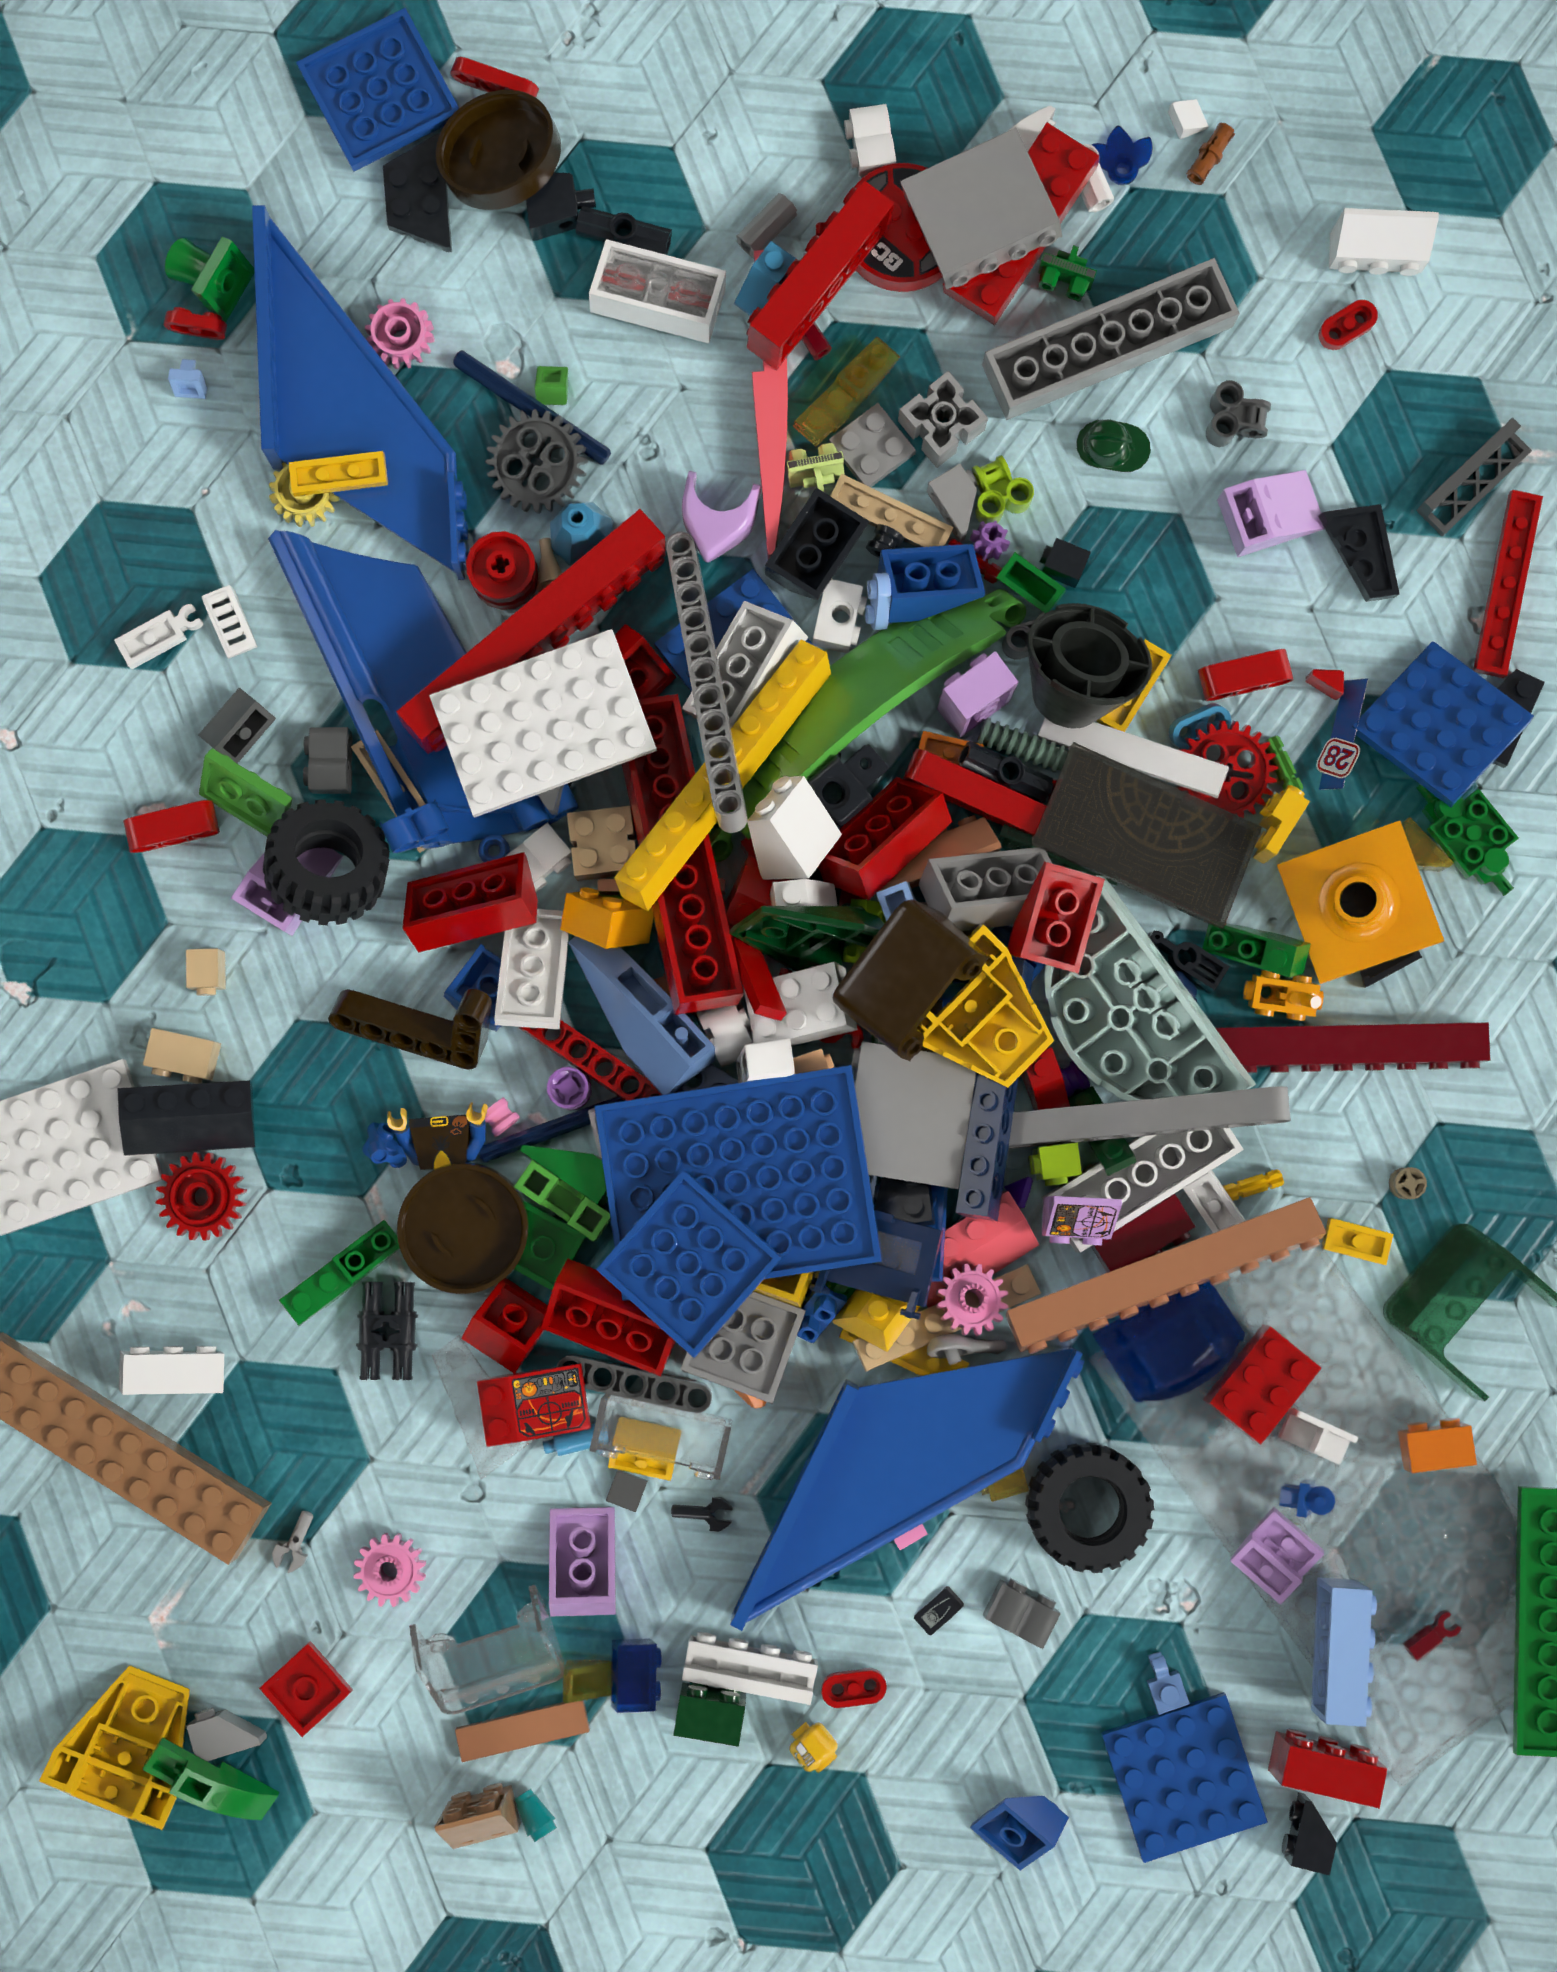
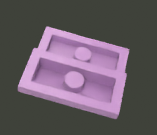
[1230,1507,1324,1605]

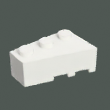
[119,1346,224,1395]

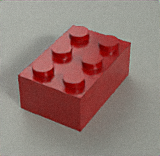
[1203,1324,1322,1445]
[1268,1729,1388,1809]

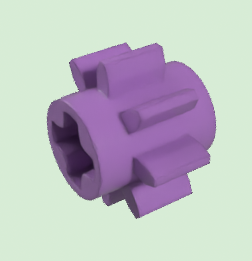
[969,521,1010,561]

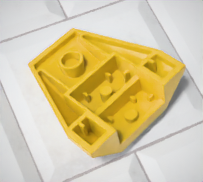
[39,1666,190,1830]

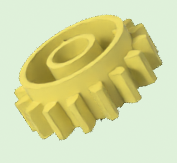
[269,462,339,527]

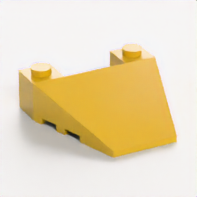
[917,925,1054,1088]

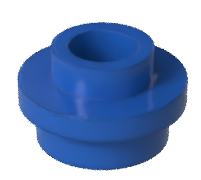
[478,834,510,862]

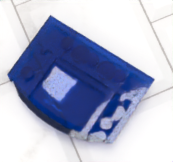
[1092,1281,1246,1403]

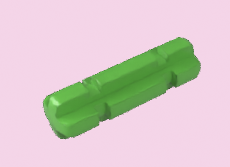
[1265,736,1303,791]

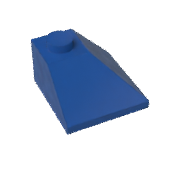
[970,1796,1069,1871]

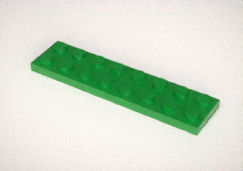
[1513,1486,1557,1757]

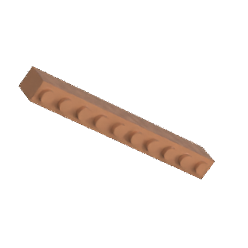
[1006,1197,1326,1354]

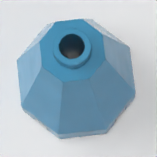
[550,502,613,566]

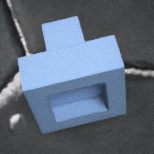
[168,359,207,399]

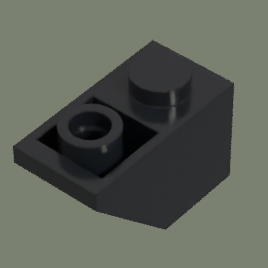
[1282,1792,1337,1876]

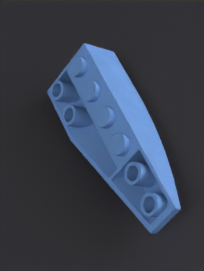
[569,936,716,1095]

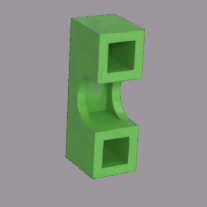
[514,1160,611,1242]

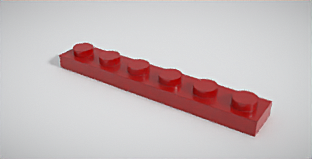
[1473,490,1543,678]

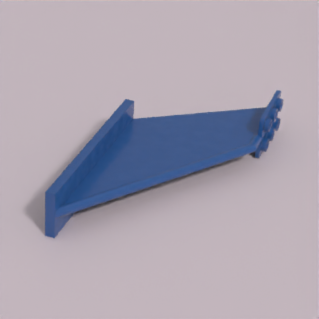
[252,205,469,580]
[730,1346,1084,1631]

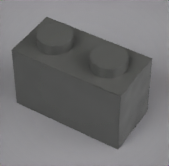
[198,688,276,764]

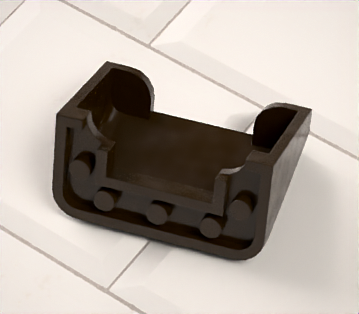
[832,900,989,1061]

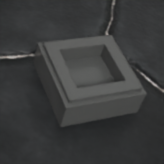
[606,1470,648,1512]

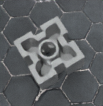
[898,371,988,468]

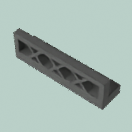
[1416,417,1532,537]

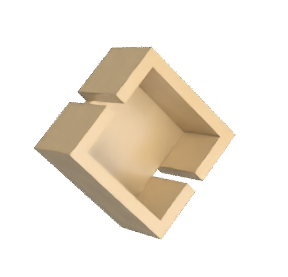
[567,806,636,881]

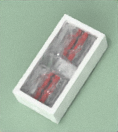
[589,239,726,343]

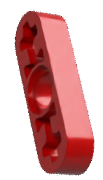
[450,57,539,97]

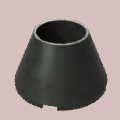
[1027,603,1152,729]

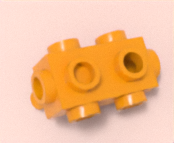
[1243,970,1324,1021]

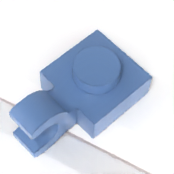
[1146,1651,1190,1715]

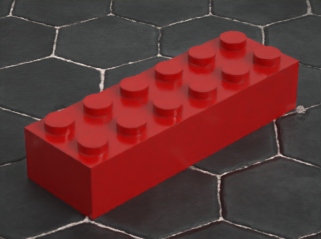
[943,122,1099,326]
[746,180,895,370]

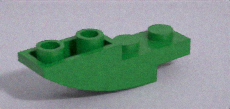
[279,1220,400,1326]
[143,1737,279,1820]

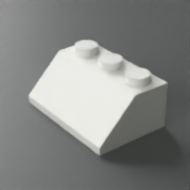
[1329,208,1439,276]

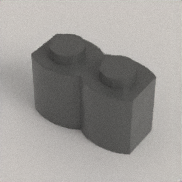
[303,727,353,794]
[983,1578,1061,1649]

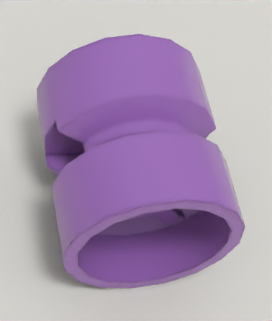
[547,1067,592,1110]

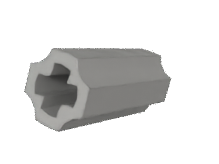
[736,193,797,258]

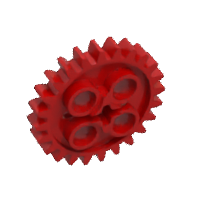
[1175,720,1278,821]

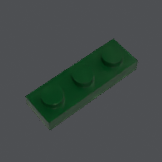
[1068,1086,1137,1176]

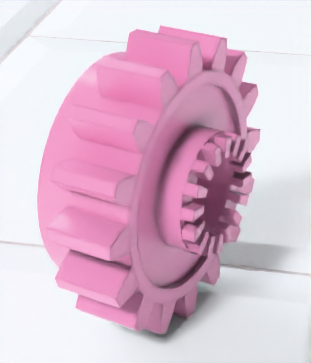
[365,298,435,369]
[936,1264,1008,1336]
[353,1533,426,1607]

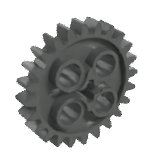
[486,409,588,514]

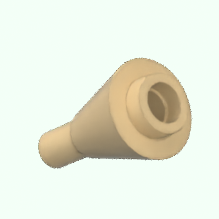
[536,538,562,592]

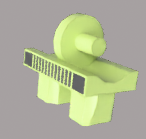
[787,443,845,492]

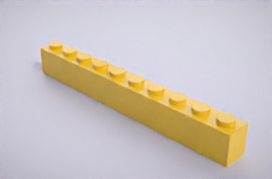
[614,639,831,911]

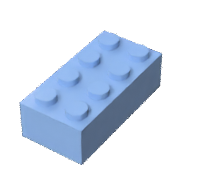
[1311,1577,1377,1727]

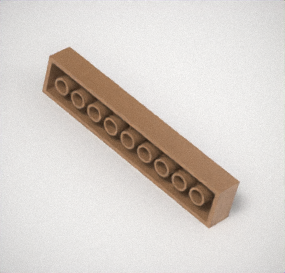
[0,1332,272,1565]

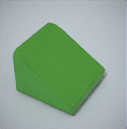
[535,366,568,405]

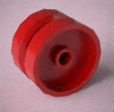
[466,531,539,610]

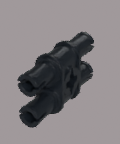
[356,1282,418,1380]

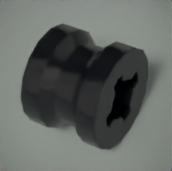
[866,524,904,558]

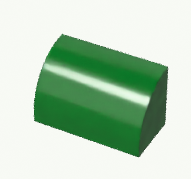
[996,552,1066,613]

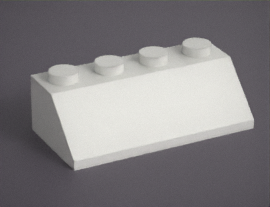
[682,601,808,731]

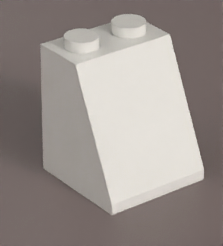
[747,776,842,879]

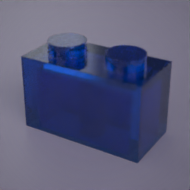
[611,1638,662,1713]

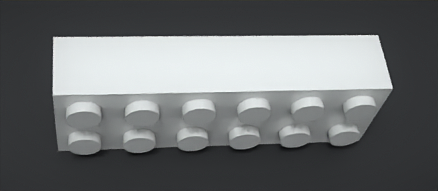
[1041,1128,1244,1253]

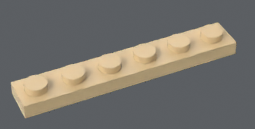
[852,1264,1041,1372]

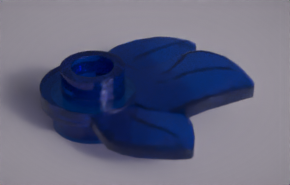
[1092,125,1153,185]

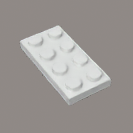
[494,909,569,1029]

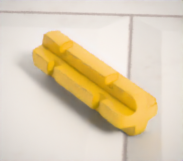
[1223,1169,1284,1201]

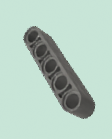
[556,1354,712,1413]

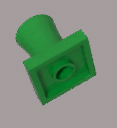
[165,236,255,323]

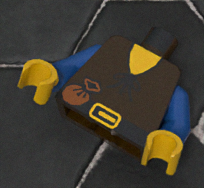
[387,1102,488,1170]

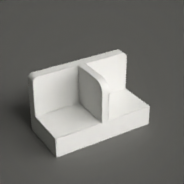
[1278,1407,1358,1465]

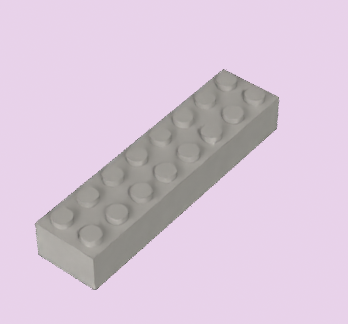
[982,258,1240,420]

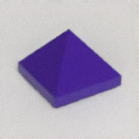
[1004,1177,1033,1209]

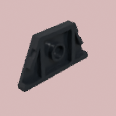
[383,133,452,252]

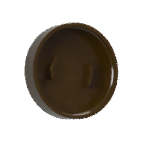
[436,90,561,210]
[397,1162,529,1294]

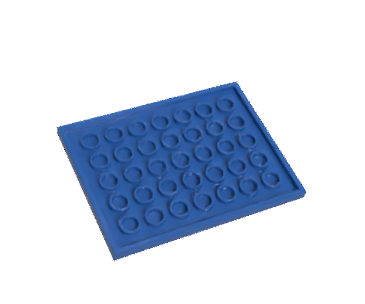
[594,1065,882,1301]

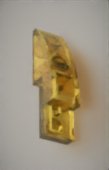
[793,337,900,447]

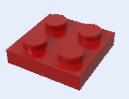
[259,1641,353,1737]

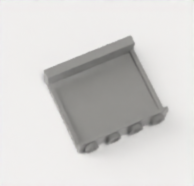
[900,128,1062,290]
[852,1041,976,1189]

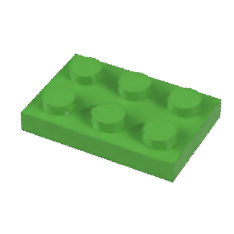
[199,748,293,836]

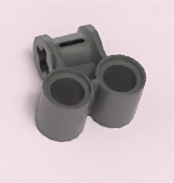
[1206,380,1271,447]

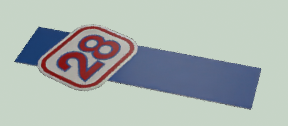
[1316,678,1368,790]

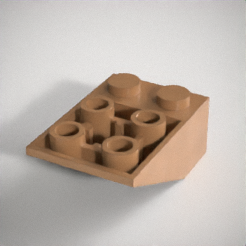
[435,1783,521,1849]

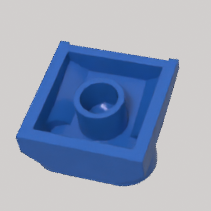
[444,944,502,1032]

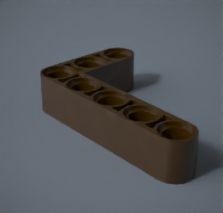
[328,989,492,1070]

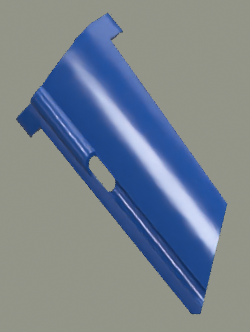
[268,530,579,853]

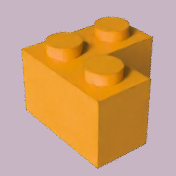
[560,887,654,949]

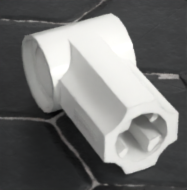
[1081,144,1114,212]

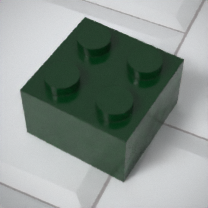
[673,1682,746,1747]

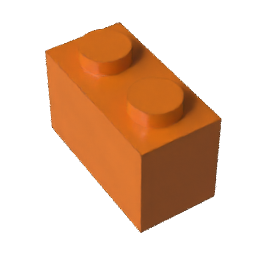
[1398,1418,1477,1473]

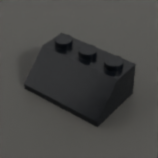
[765,487,869,600]

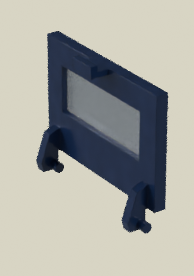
[810,1210,943,1320]

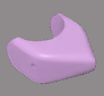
[682,471,761,563]

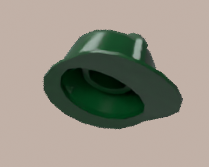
[1076,419,1151,472]

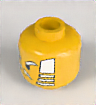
[789,1722,838,1773]

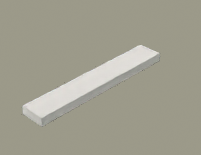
[1038,718,1229,799]

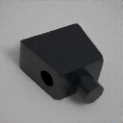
[526,172,596,241]

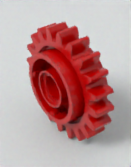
[155,1152,247,1241]

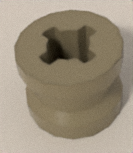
[1389,1167,1427,1199]

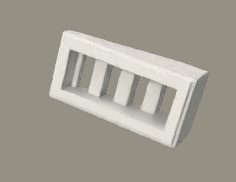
[201,585,258,659]

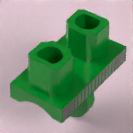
[1038,245,1097,302]

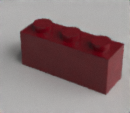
[1091,1194,1196,1273]

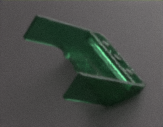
[1383,1223,1557,1402]

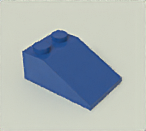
[877,544,985,623]

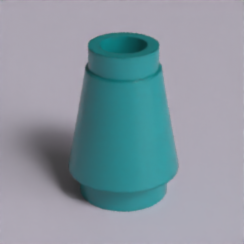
[514,1789,557,1842]

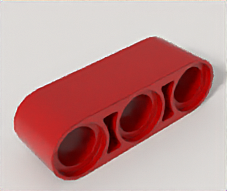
[1198,649,1294,701]
[123,800,220,853]

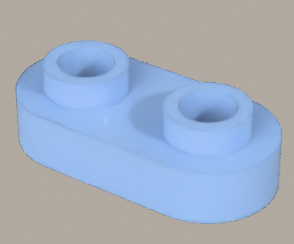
[865,573,891,630]

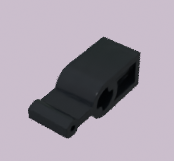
[1148,930,1230,993]

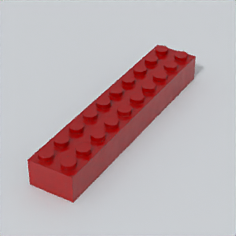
[396,509,666,754]
[622,694,744,1015]

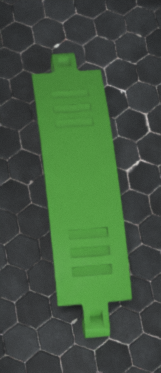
[709,589,1026,862]

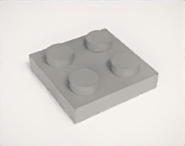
[829,403,916,487]

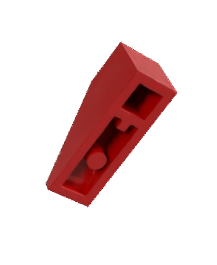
[1021,1047,1070,1146]

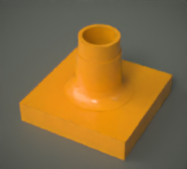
[1277,820,1444,984]

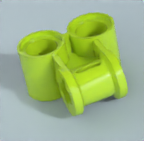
[972,455,1034,524]

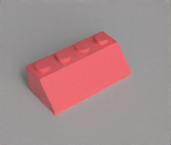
[926,1191,1039,1308]

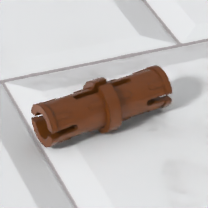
[1186,123,1235,185]

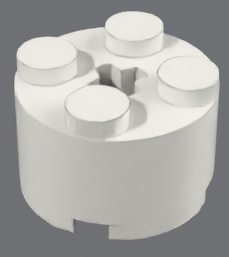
[696,1001,754,1067]

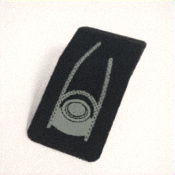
[914,1586,964,1635]

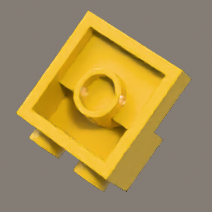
[1253,785,1310,864]

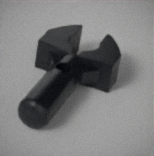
[671,1497,733,1532]

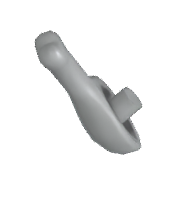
[927,1334,1007,1365]

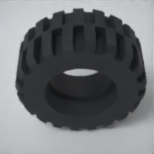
[263,799,390,925]
[1025,1442,1154,1573]

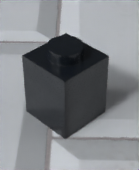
[1039,538,1091,588]

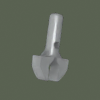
[272,1511,313,1573]

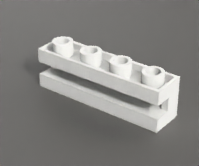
[682,1632,818,1705]

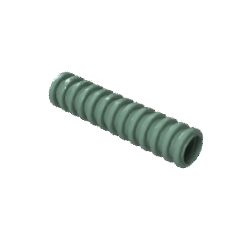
[977,717,1103,776]

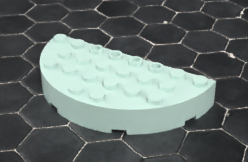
[1045,875,1256,1101]

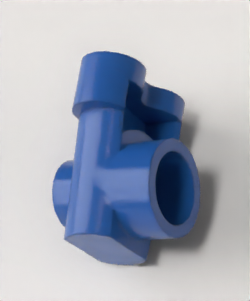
[362,1122,407,1168]

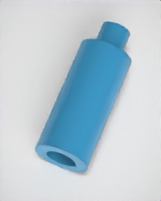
[543,1421,609,1456]

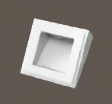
[1168,99,1209,139]

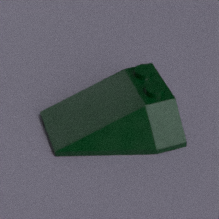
[730,906,884,971]

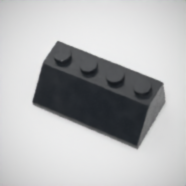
[117,1080,255,1156]

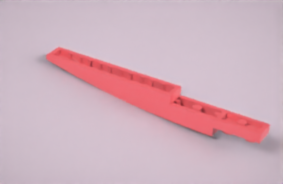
[752,250,788,559]

